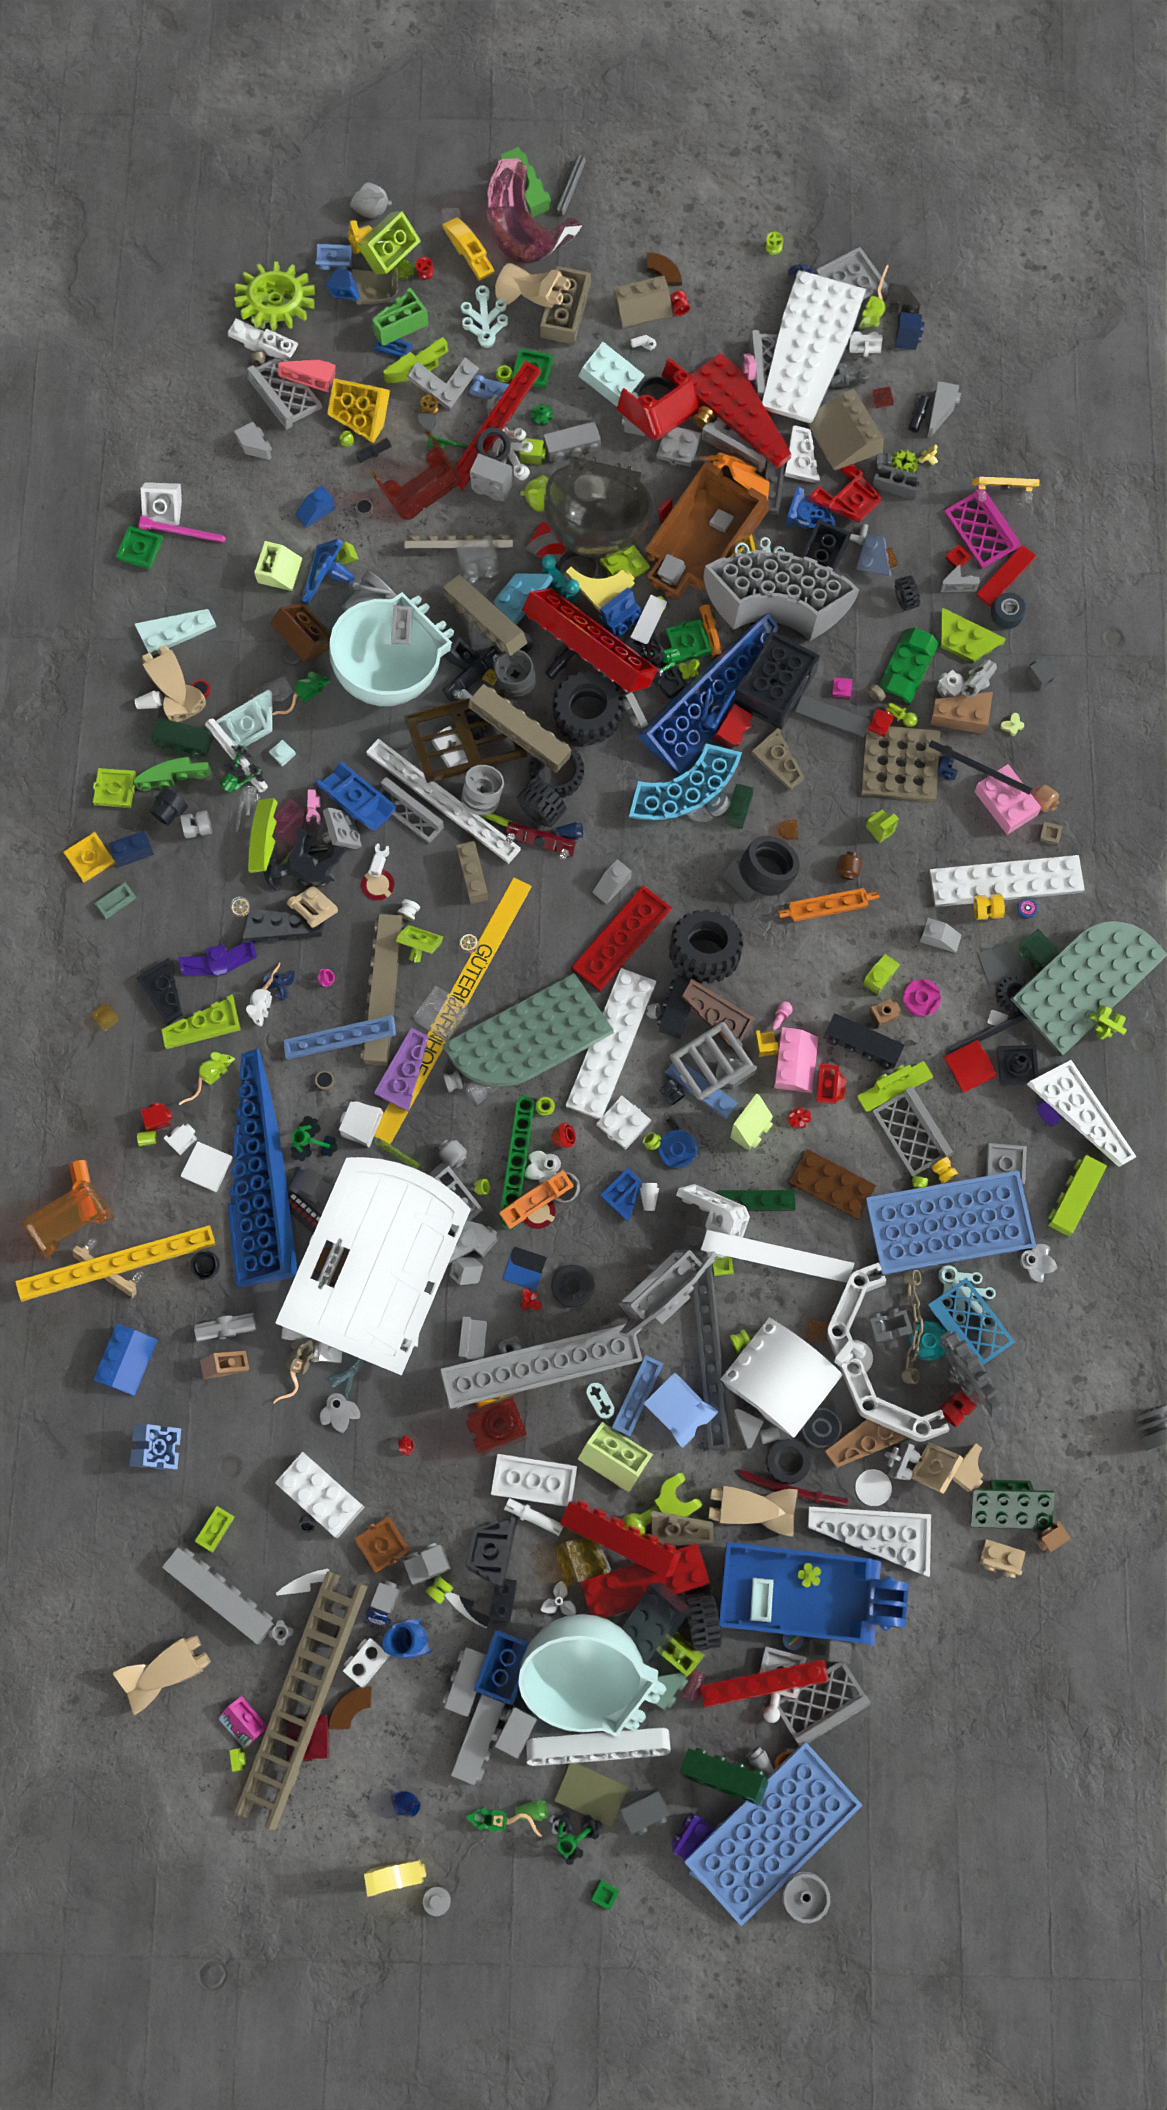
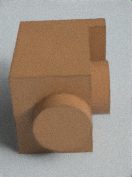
[869,999,901,1029]
[1036,1521,1071,1553]

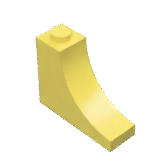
[565,567,635,614]
[364,1859,426,1897]

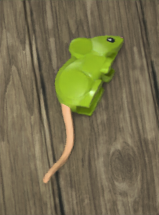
[858,265,888,329]
[179,1052,235,1105]

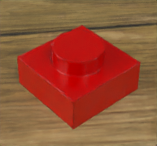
[945,545,971,568]

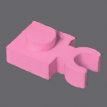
[743,353,756,380]

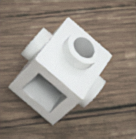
[937,670,965,698]

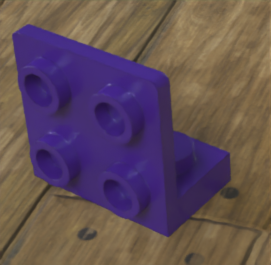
[671,1813,715,1859]

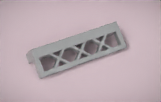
[378,777,444,844]

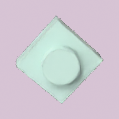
[269,740,296,767]

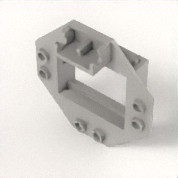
[618,1250,717,1337]

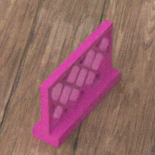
[945,488,1020,569]

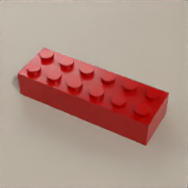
[580,1543,710,1619]

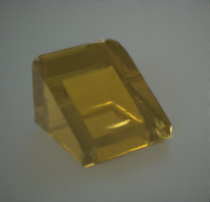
[91,1002,120,1031]

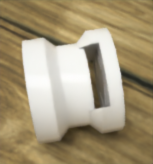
[397,899,420,921]

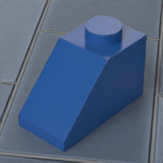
[325,269,360,301]
[296,485,335,528]

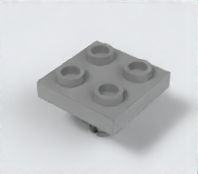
[322,808,362,849]

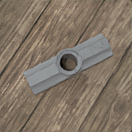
[961,659,997,698]
[194,1313,257,1342]

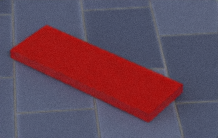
[571,885,672,992]

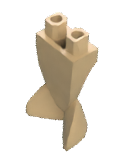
[495,263,571,308]
[142,645,206,723]
[708,1486,798,1537]
[113,1636,211,1715]

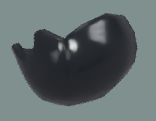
[190,1250,220,1280]

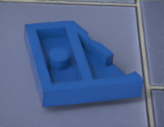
[600,1168,642,1222]

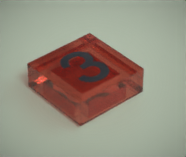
[872,387,894,408]

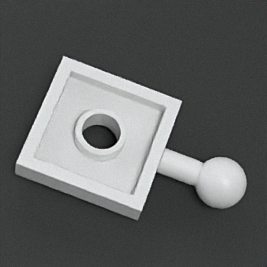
[760,1647,806,1723]

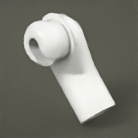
[630,335,656,350]

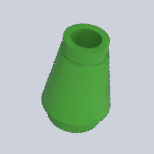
[516,1799,547,1821]

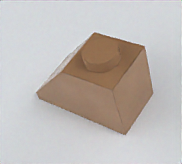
[200,1351,249,1379]

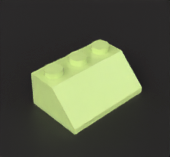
[578,1422,653,1492]

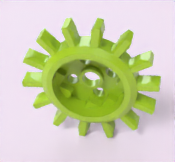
[234,262,315,331]

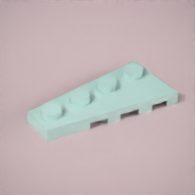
[135,609,217,656]

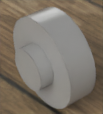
[707,792,731,817]
[423,1886,451,1916]

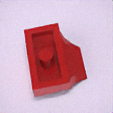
[816,1064,847,1104]

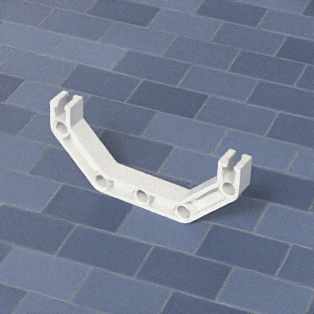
[827,1263,949,1442]

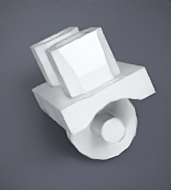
[849,332,883,357]

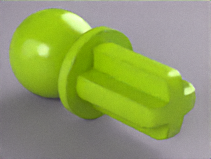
[886,703,918,727]

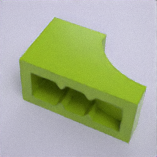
[866,809,899,843]
[862,954,900,995]

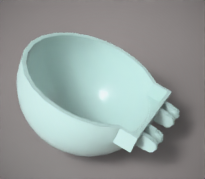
[329,593,454,706]
[519,1614,667,1737]

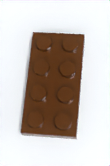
[789,1149,877,1220]

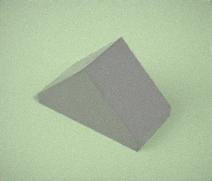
[733,1409,764,1450]

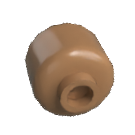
[1031,785,1060,812]

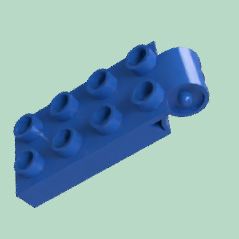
[719,1542,909,1645]

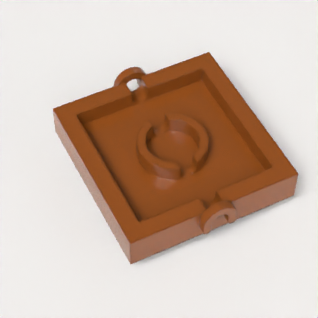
[354,1516,411,1574]

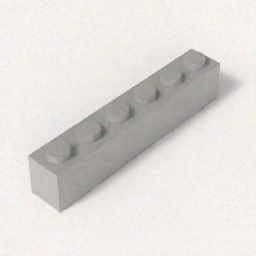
[162,1547,275,1644]

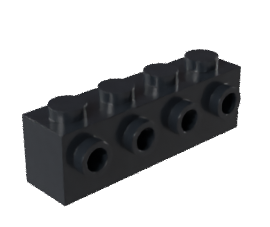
[823,1013,905,1070]

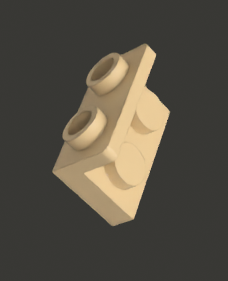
[979,1539,1026,1578]

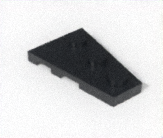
[136,958,183,1025]

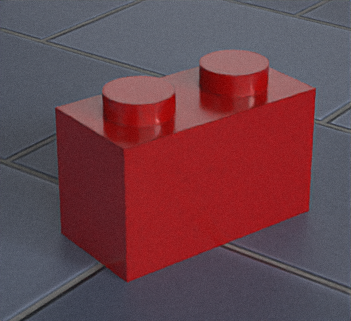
[712,704,753,750]

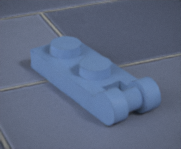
[469,375,509,401]

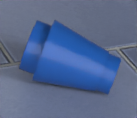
[327,561,355,584]

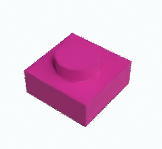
[832,677,852,699]

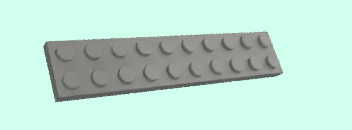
[440,1324,643,1409]

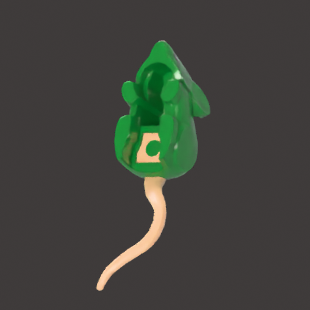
[272,671,330,715]
[466,1807,543,1837]

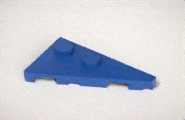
[301,539,343,604]

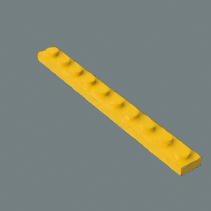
[15,1225,216,1302]

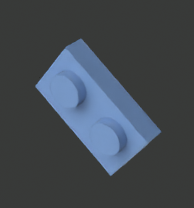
[315,244,353,270]

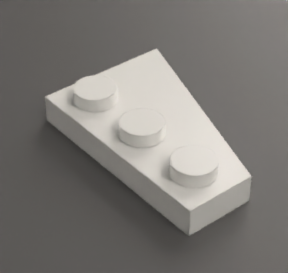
[784,425,820,484]

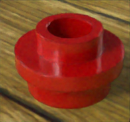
[398,1435,414,1455]

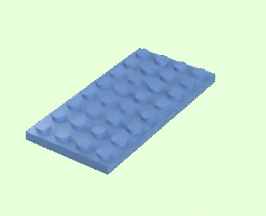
[866,1171,1036,1275]
[683,1742,863,1926]

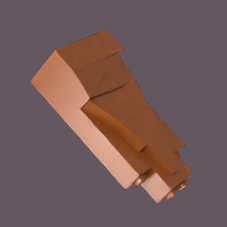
[645,460,769,600]

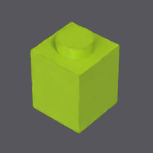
[520,438,547,466]

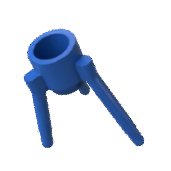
[701,688,735,731]

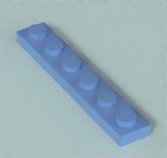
[284,1015,396,1060]

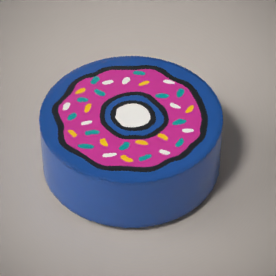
[1017,899,1037,919]

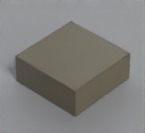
[1039,822,1063,846]

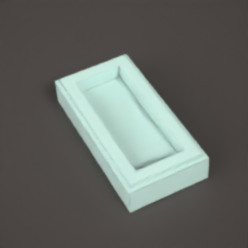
[750,1578,773,1622]

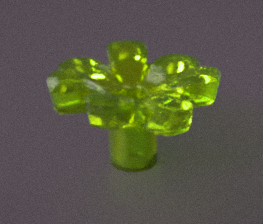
[392,259,414,280]

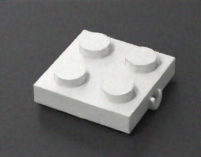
[596,1096,651,1150]

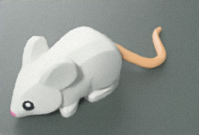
[246,963,280,1027]

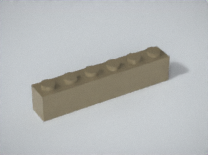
[443,575,527,656]
[469,684,571,773]

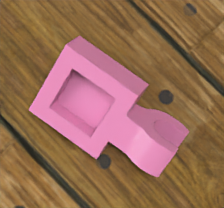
[306,790,321,824]

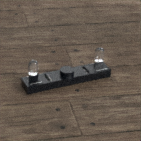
[442,645,500,702]

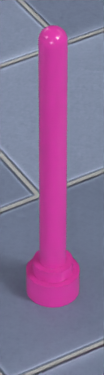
[139,515,226,543]

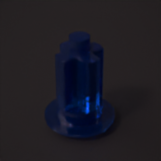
[365,1606,391,1626]

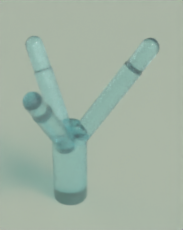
[328,1359,365,1400]

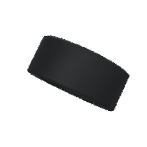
[476,428,511,462]

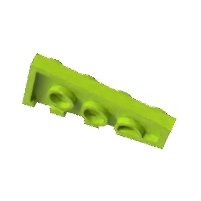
[161,994,241,1049]

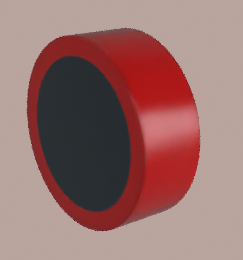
[192,680,211,698]

